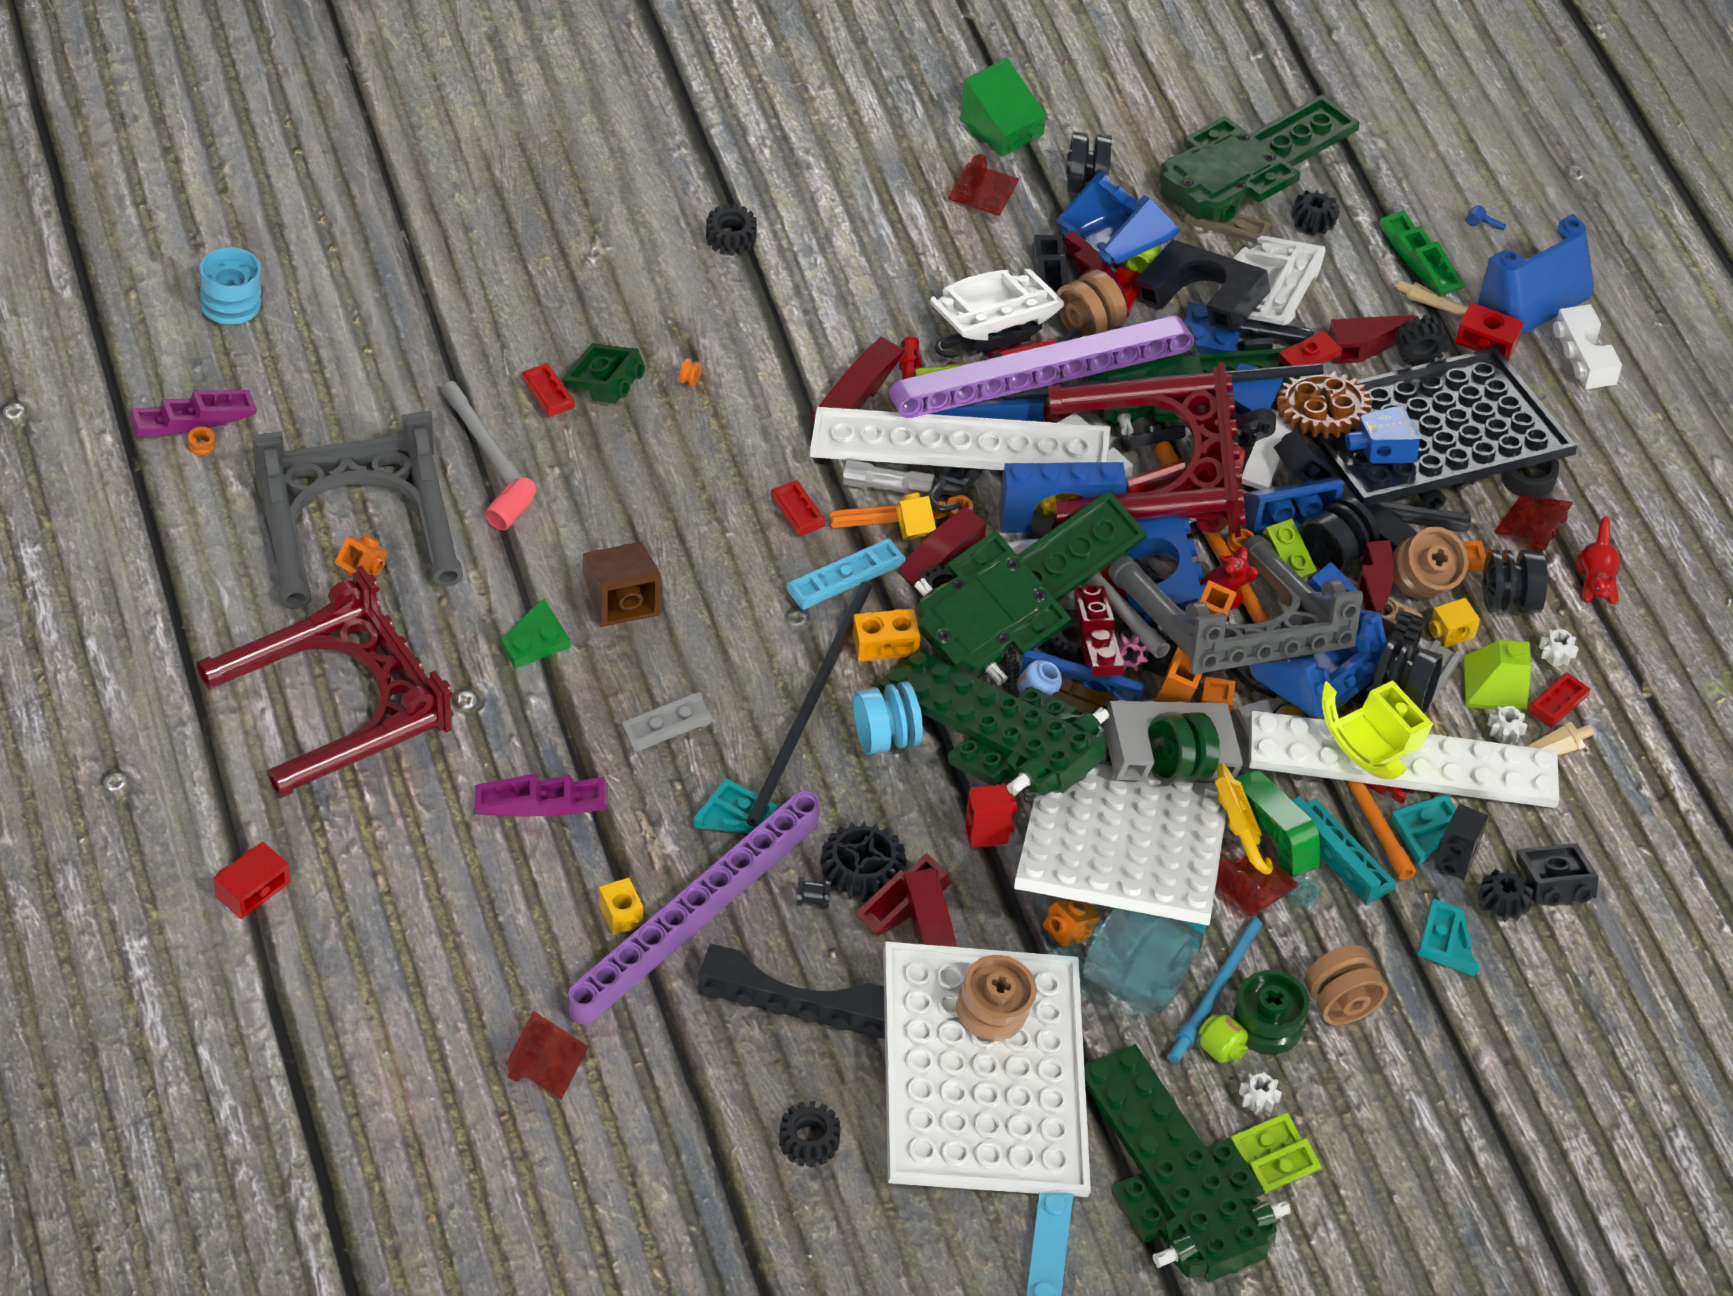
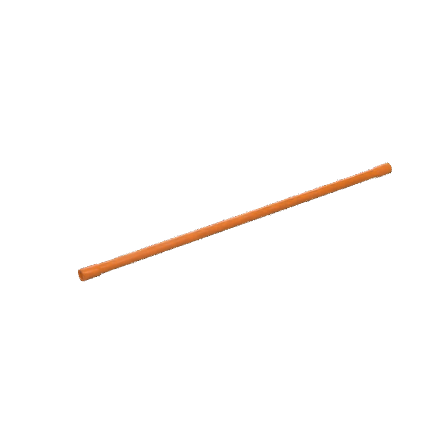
[1154,442,1416,880]

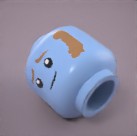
[1017,660,1062,696]

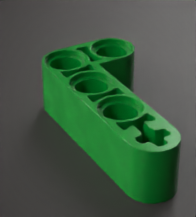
[1234,769,1320,879]

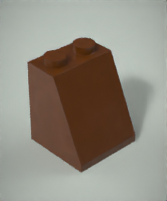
[583,542,661,627]

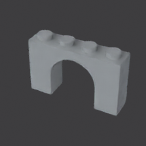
[1102,700,1243,782]

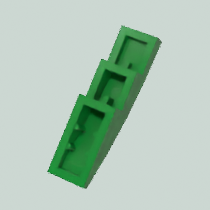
[1378,210,1465,296]

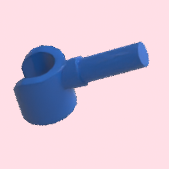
[1465,205,1506,231]

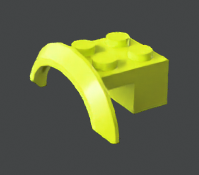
[1322,680,1433,780]

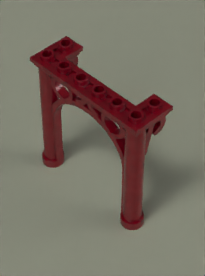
[1049,362,1246,538]
[196,565,454,799]

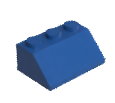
[1242,478,1344,536]

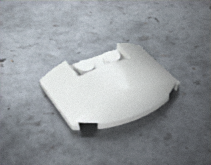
[1218,236,1325,325]
[930,269,1064,340]

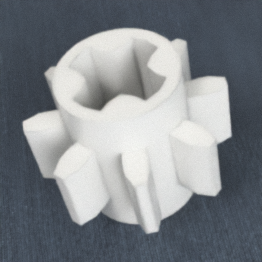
[1539,629,1578,666]
[1487,706,1527,744]
[1239,1072,1282,1114]

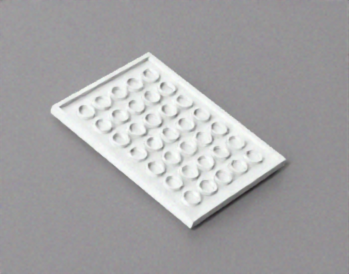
[1014,764,1227,925]
[883,942,1091,1197]

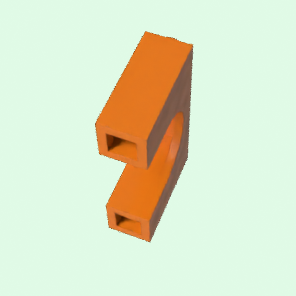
[1154,580,1237,703]

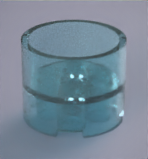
[1083,908,1203,1018]

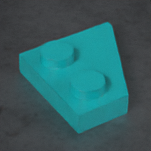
[693,778,780,834]
[1390,794,1456,865]
[1417,898,1480,977]

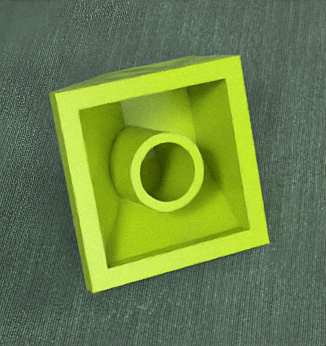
[1463,639,1531,712]

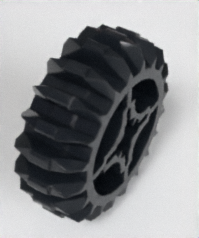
[820,821,907,902]

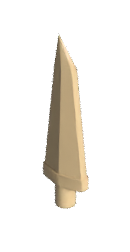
[1396,280,1468,317]
[1526,721,1594,756]

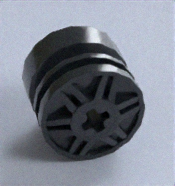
[1299,495,1380,572]
[1482,549,1547,613]
[1372,639,1443,714]

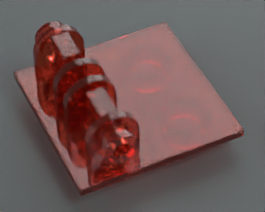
[948,154,1019,216]
[1494,495,1573,551]
[1215,850,1299,918]
[506,1011,589,1099]

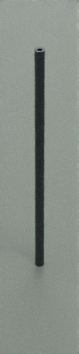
[1003,363,1324,400]
[746,582,872,827]

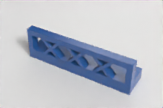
[931,398,1044,422]
[1021,650,1147,702]

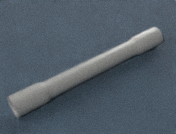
[441,381,522,486]
[1086,572,1170,658]

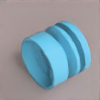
[199,247,261,325]
[853,681,923,755]

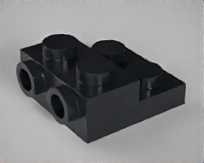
[1516,843,1599,906]

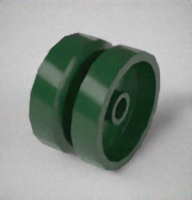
[1148,712,1220,784]
[1232,970,1309,1055]

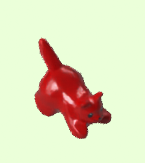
[1576,516,1620,605]
[1200,546,1258,610]

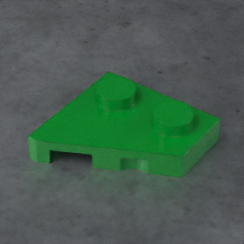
[501,599,571,669]

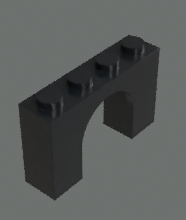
[1135,239,1270,334]

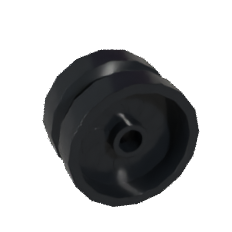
[1066,132,1112,193]

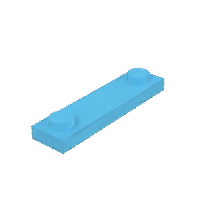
[787,538,905,610]
[1026,1193,1073,1296]

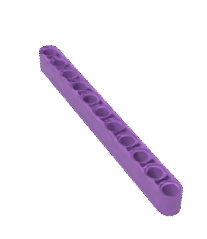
[889,316,1194,418]
[568,791,820,1025]

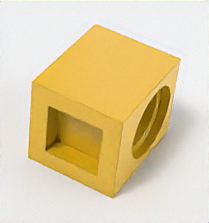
[895,493,936,541]
[1429,598,1480,648]
[599,878,643,935]

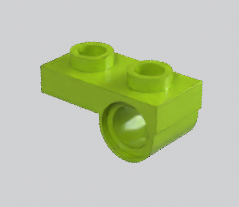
[1262,519,1317,579]

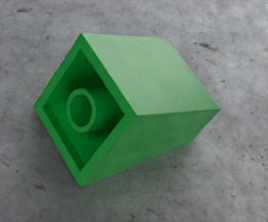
[960,58,1046,157]

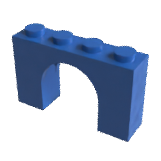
[999,462,1127,533]
[1123,516,1206,627]

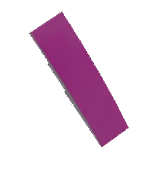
[129,390,257,437]
[475,773,608,816]

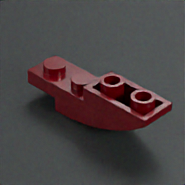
[1074,585,1124,677]

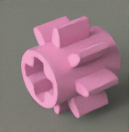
[1118,634,1148,672]

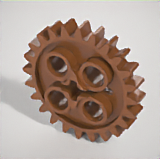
[1277,371,1372,438]

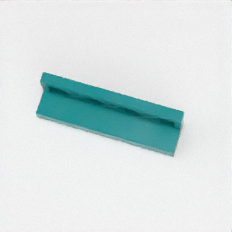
[1292,796,1397,906]

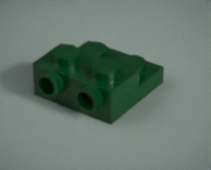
[562,343,645,404]

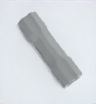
[842,459,935,497]

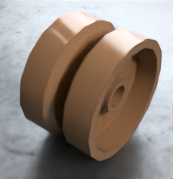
[1057,269,1127,337]
[1393,527,1469,600]
[1304,945,1389,1025]
[956,954,1036,1041]

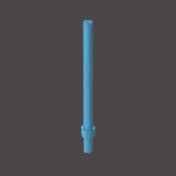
[1167,918,1262,1064]

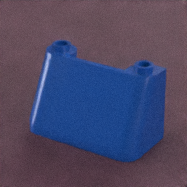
[1056,171,1180,265]
[1478,214,1594,335]
[1249,609,1387,718]

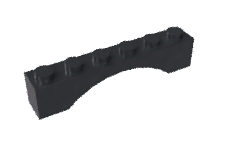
[698,943,885,1040]

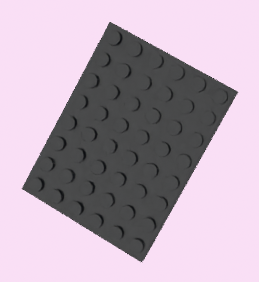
[1308,347,1577,506]

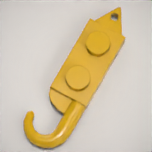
[1215,763,1273,874]

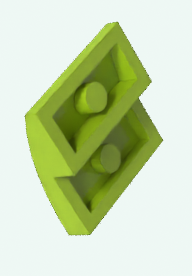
[1230,1112,1322,1195]

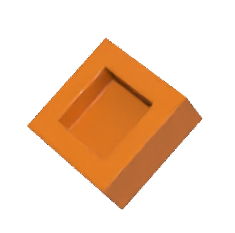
[1463,540,1486,572]
[1201,676,1236,712]

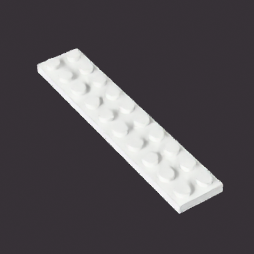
[810,407,1110,470]
[1249,711,1559,808]

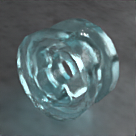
[1289,878,1320,910]

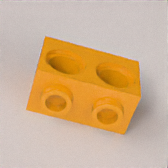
[852,609,920,662]

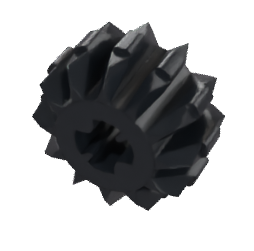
[1291,189,1340,235]
[1478,867,1534,923]

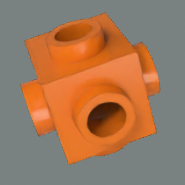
[334,534,388,578]
[1042,899,1101,947]

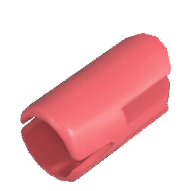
[485,478,536,531]

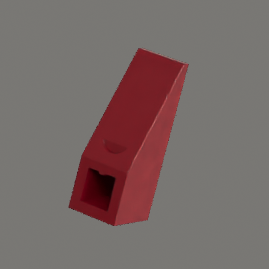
[1328,315,1415,364]

